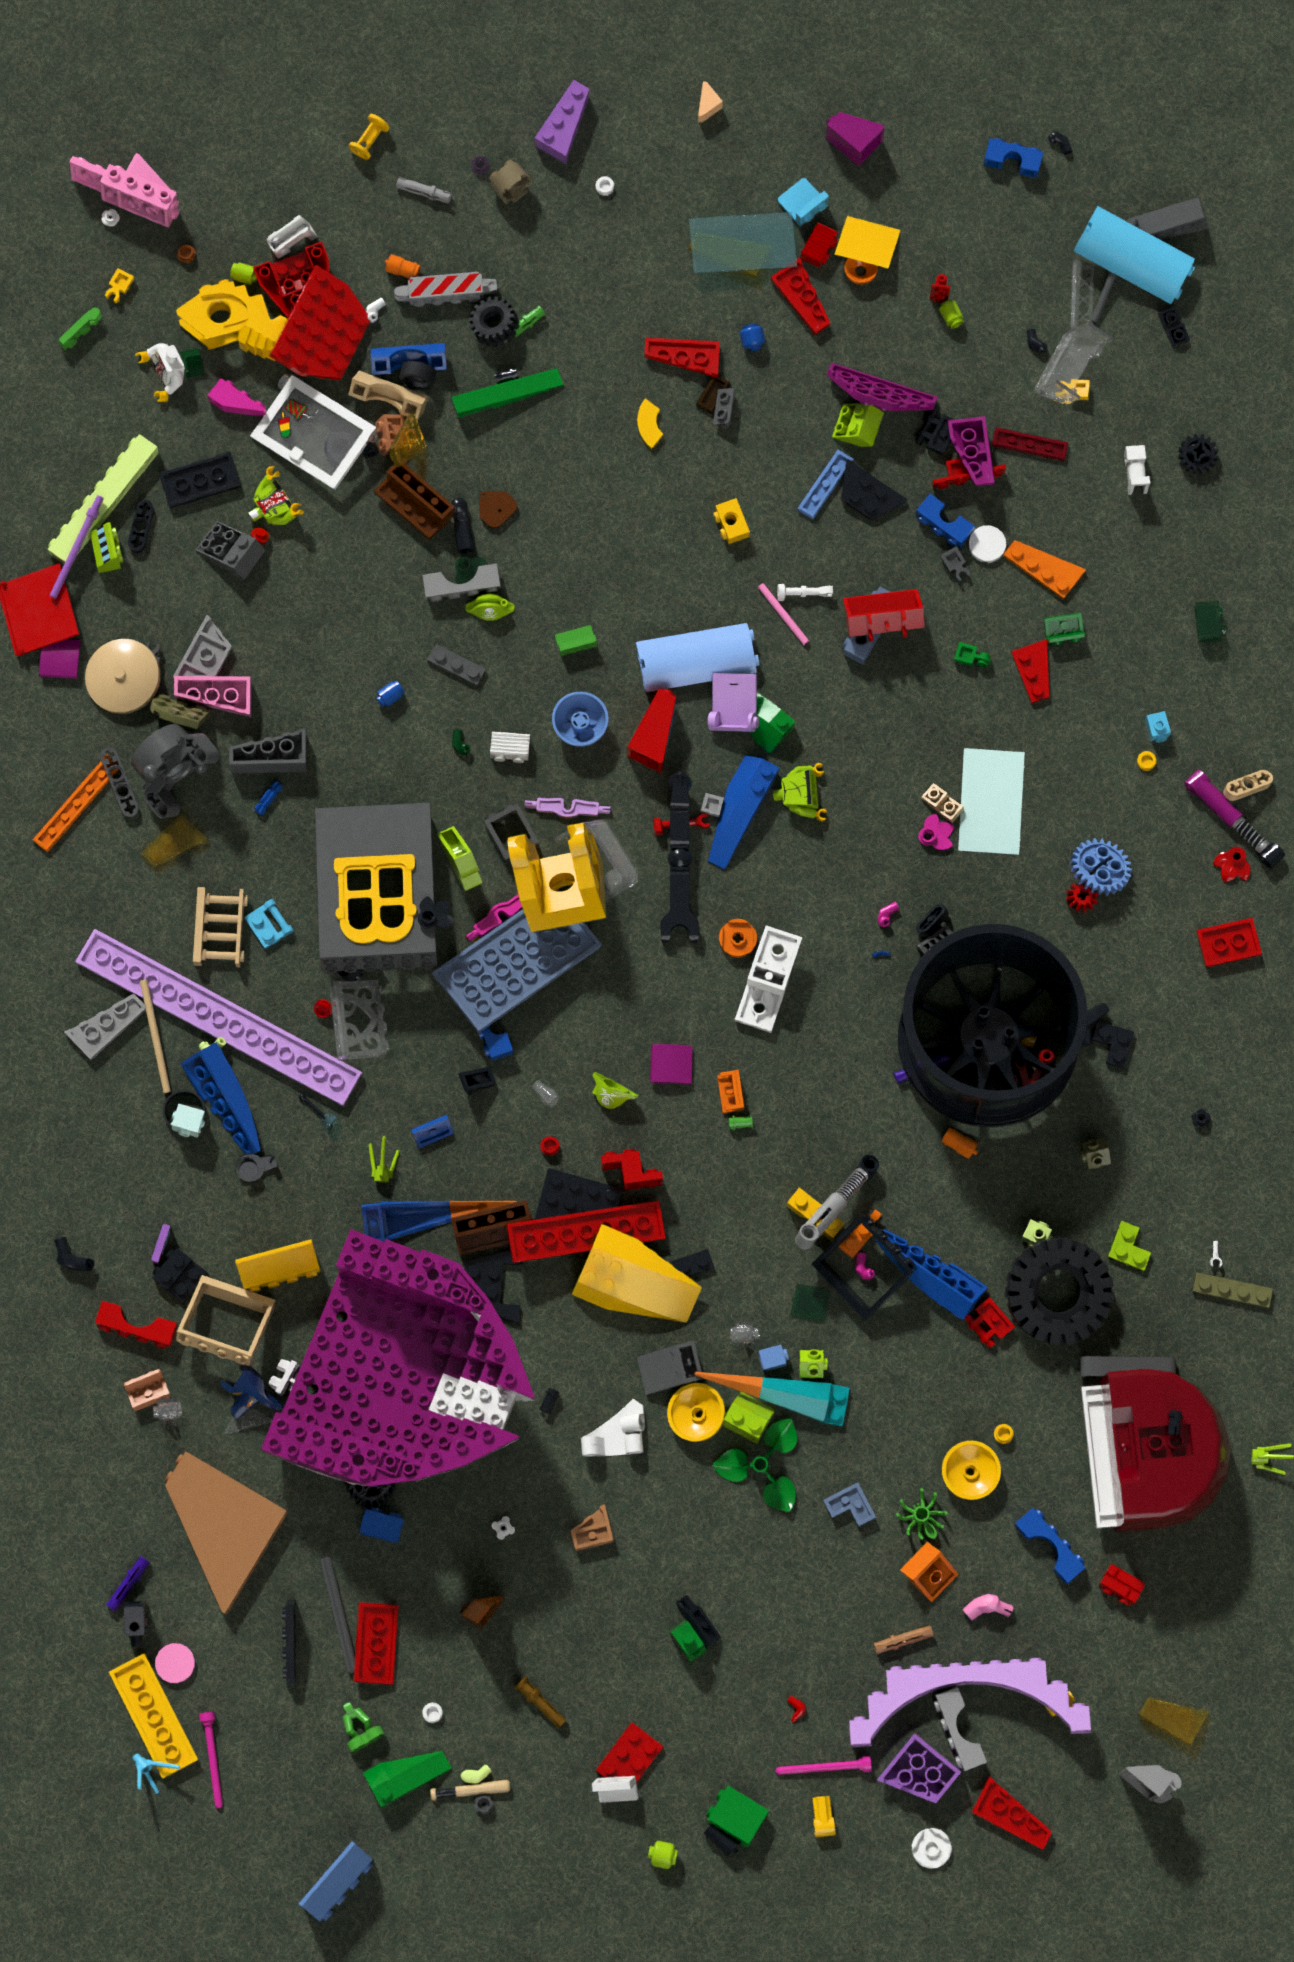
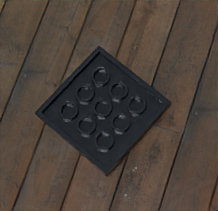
[534,1168,623,1260]

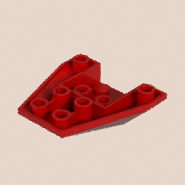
[253,241,330,318]

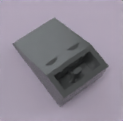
[196,521,266,580]
[637,1341,703,1395]

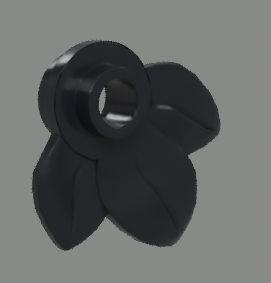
[418,896,454,928]

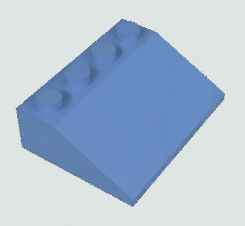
[299,1841,373,1922]

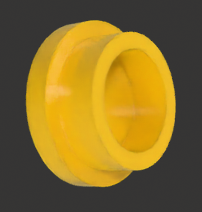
[994,1424,1014,1444]

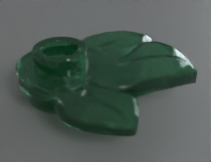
[455,556,488,584]

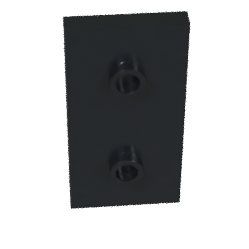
[159,452,241,509]

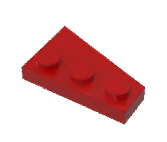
[1011,639,1049,704]

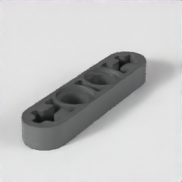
[100,747,138,818]

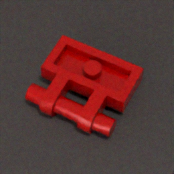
[965,1297,1015,1348]

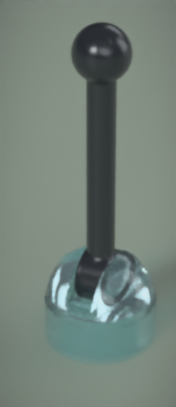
[299,1093,338,1130]

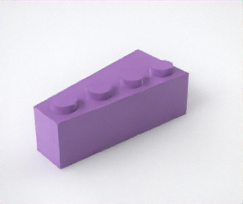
[535,80,589,164]

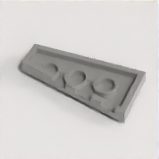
[64,994,146,1060]

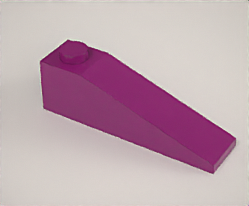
[948,416,994,486]

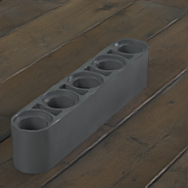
[1080,1356,1176,1378]

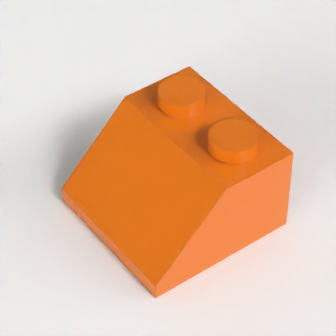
[900,1542,959,1602]

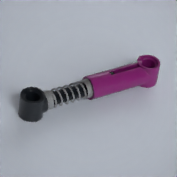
[1184,769,1285,869]

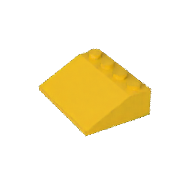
[235,1240,321,1293]

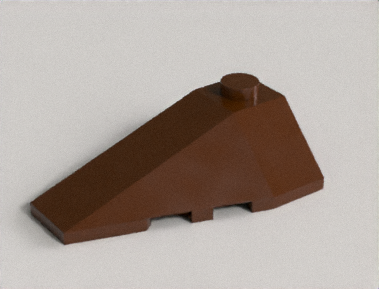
[461,1595,504,1631]

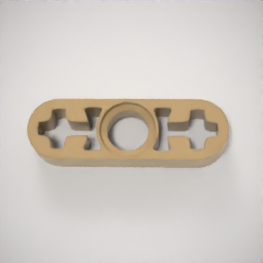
[1223,770,1273,801]

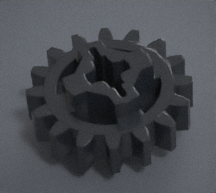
[1178,434,1219,475]

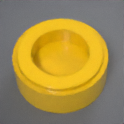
[1137,751,1156,771]

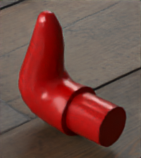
[787,1695,806,1723]

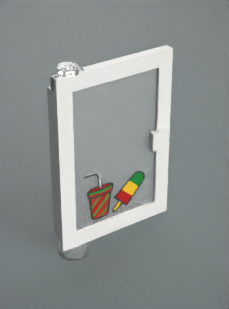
[250,373,378,490]

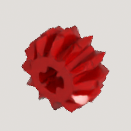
[1066,881,1098,913]

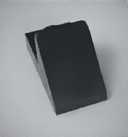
[458,1067,496,1095]

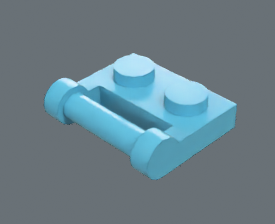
[244,899,294,949]

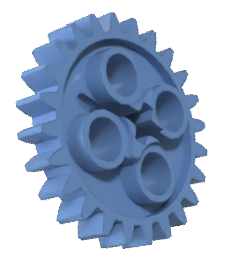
[1070,838,1132,896]

